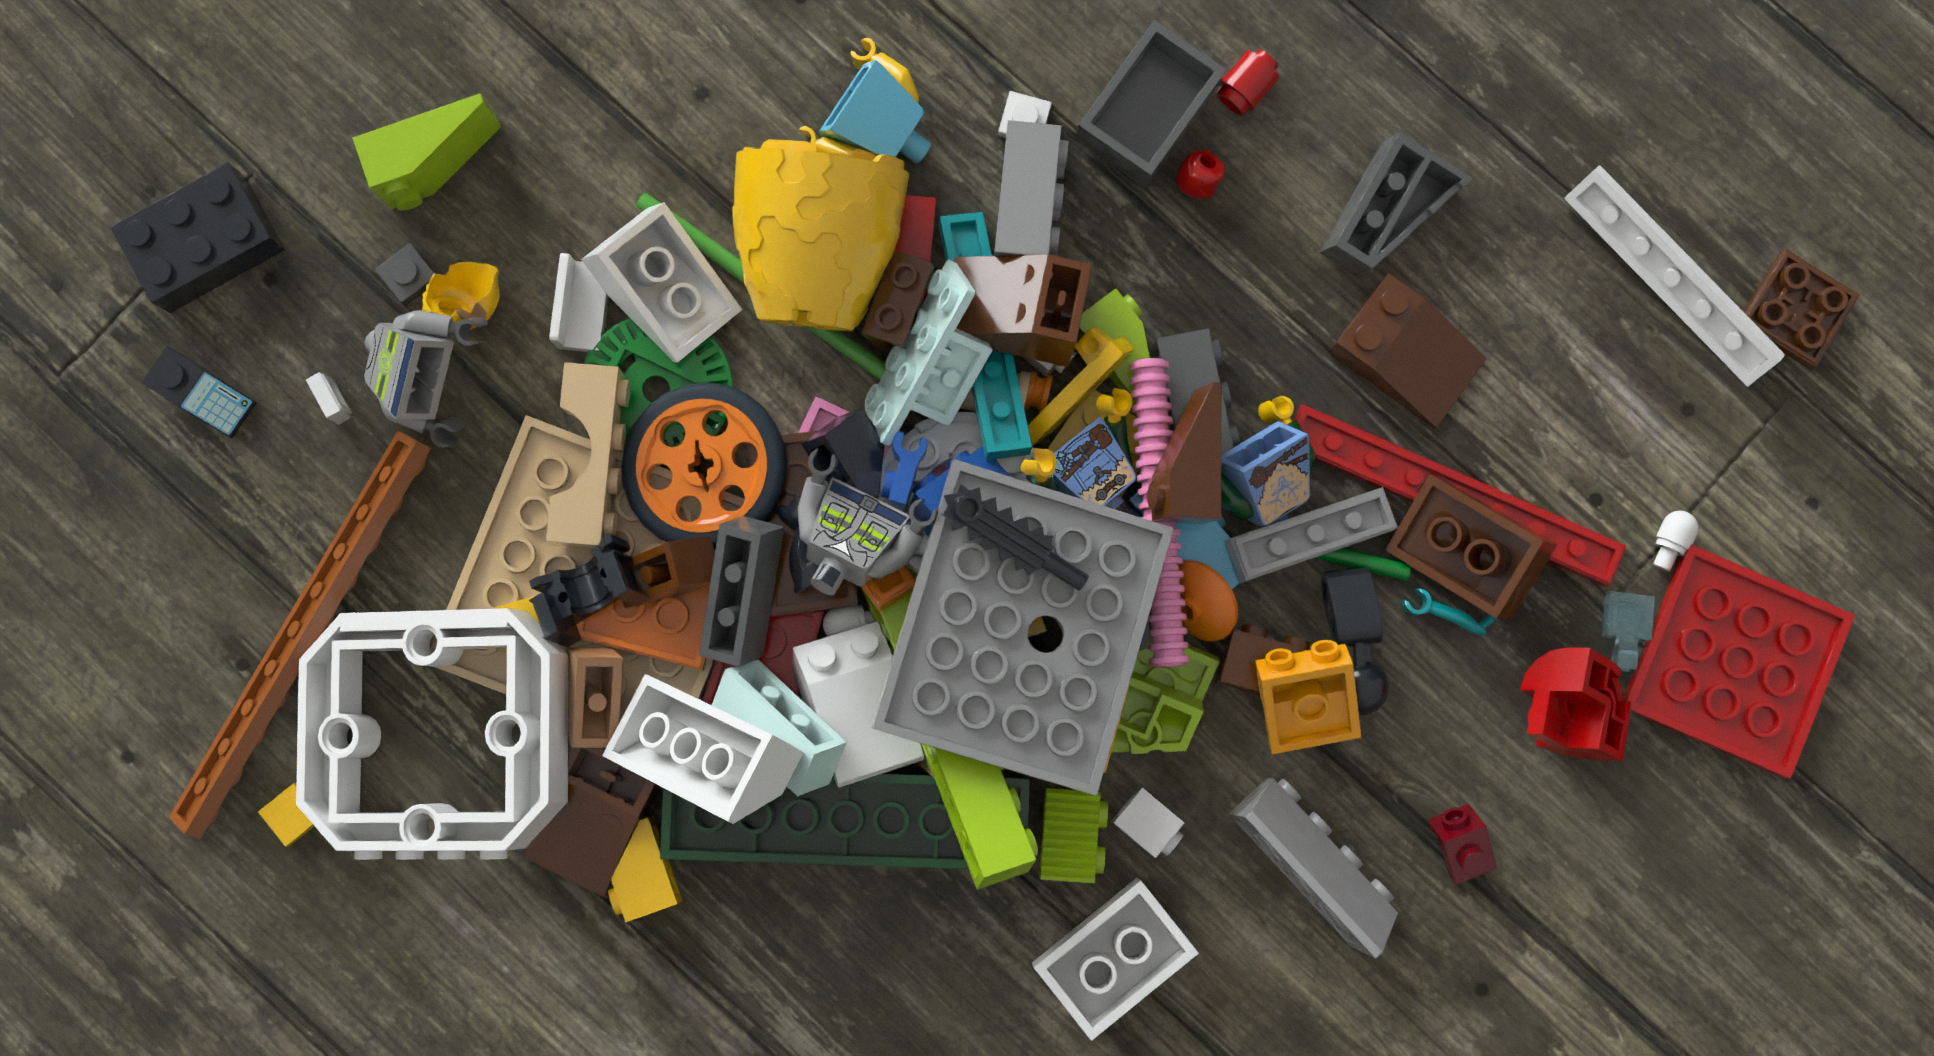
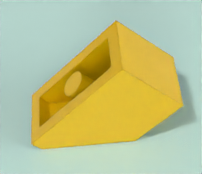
[608,816,683,922]

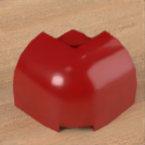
[1519,648,1631,762]

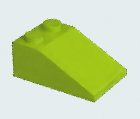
[352,94,501,210]

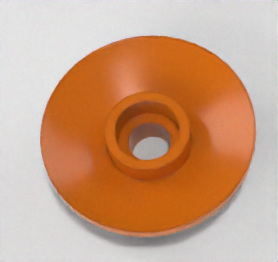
[1178,560,1238,641]

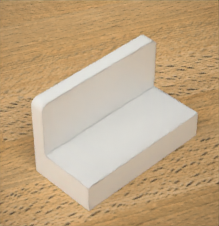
[549,253,609,352]

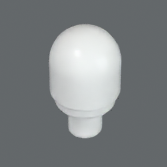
[1653,511,1699,572]
[823,604,874,636]

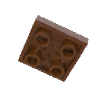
[1743,249,1860,370]

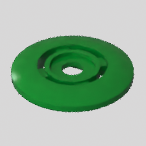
[584,318,733,466]

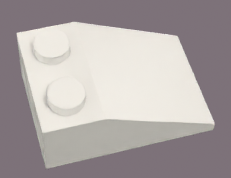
[581,202,742,363]
[792,621,924,788]

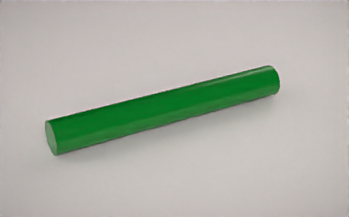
[1314,548,1411,581]

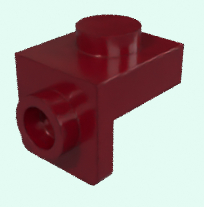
[1428,804,1497,885]

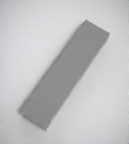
[1225,487,1398,583]

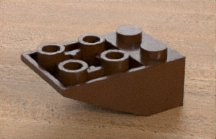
[954,254,1092,367]
[524,747,660,897]

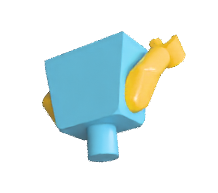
[799,38,931,164]

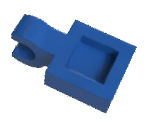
[881,431,927,513]

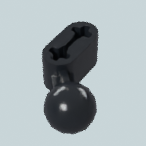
[1321,567,1389,716]

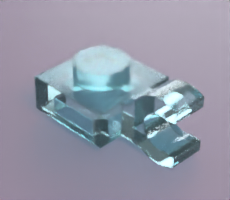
[1602,591,1655,672]

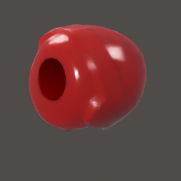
[1175,150,1225,200]

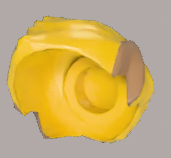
[422,262,500,330]

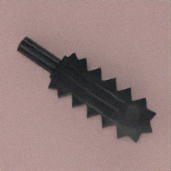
[941,484,1089,591]

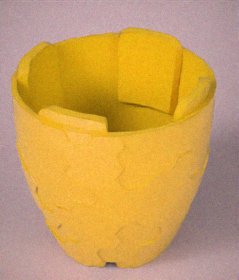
[732,139,909,331]

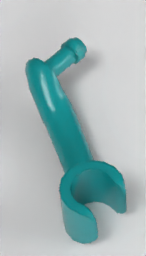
[1401,588,1498,636]

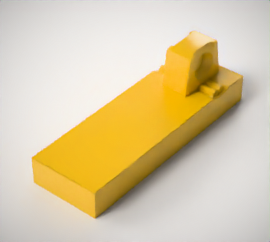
[1028,327,1135,446]

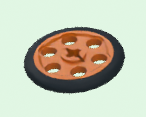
[621,382,787,550]

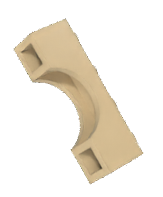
[546,362,630,549]

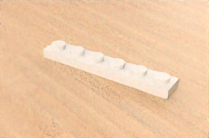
[1564,165,1785,387]

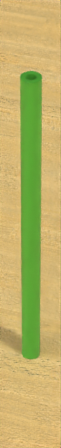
[636,192,886,380]

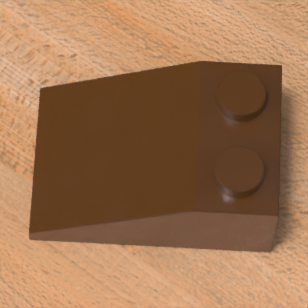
[1328,272,1487,429]
[1385,474,1558,621]

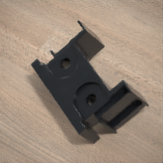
[529,533,652,647]

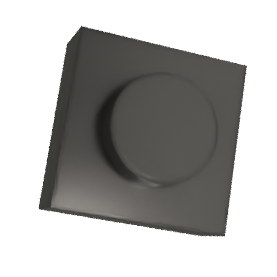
[375,243,435,306]

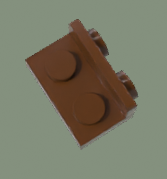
[862,251,934,351]

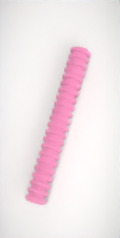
[1129,358,1189,667]

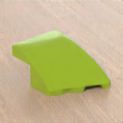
[1111,629,1220,754]

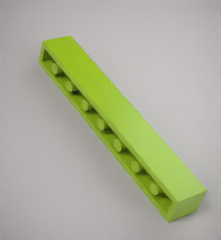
[862,567,1038,890]

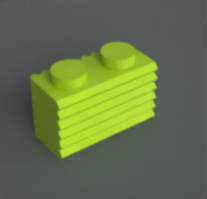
[1039,788,1108,883]

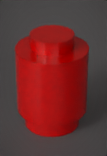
[1216,50,1280,116]

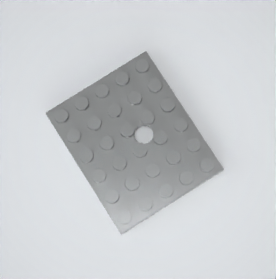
[872,459,1174,796]

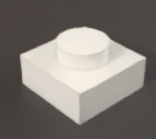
[998,91,1052,138]

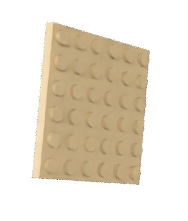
[430,415,744,723]

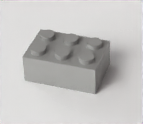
[994,120,1068,256]

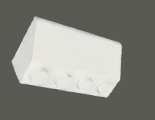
[602,674,804,824]

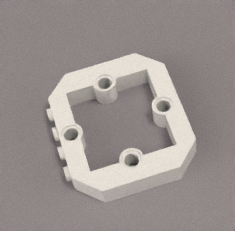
[296,608,569,860]

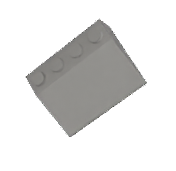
[1228,778,1398,958]

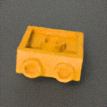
[1255,640,1361,754]

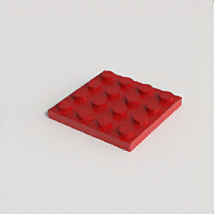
[1623,544,1855,779]

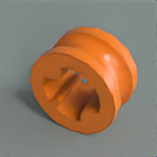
[1024,371,1053,413]

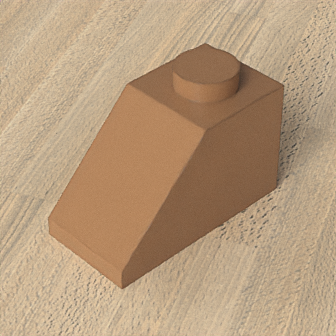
[566,647,623,748]

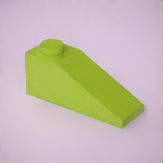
[1078,288,1150,406]

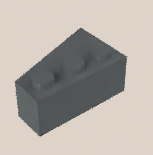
[1319,132,1473,275]

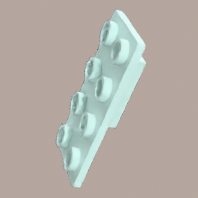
[865,259,993,446]

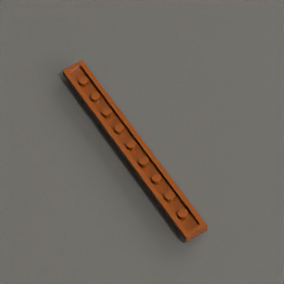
[169,430,431,840]

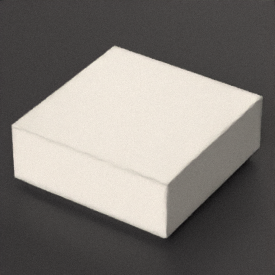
[306,372,352,425]

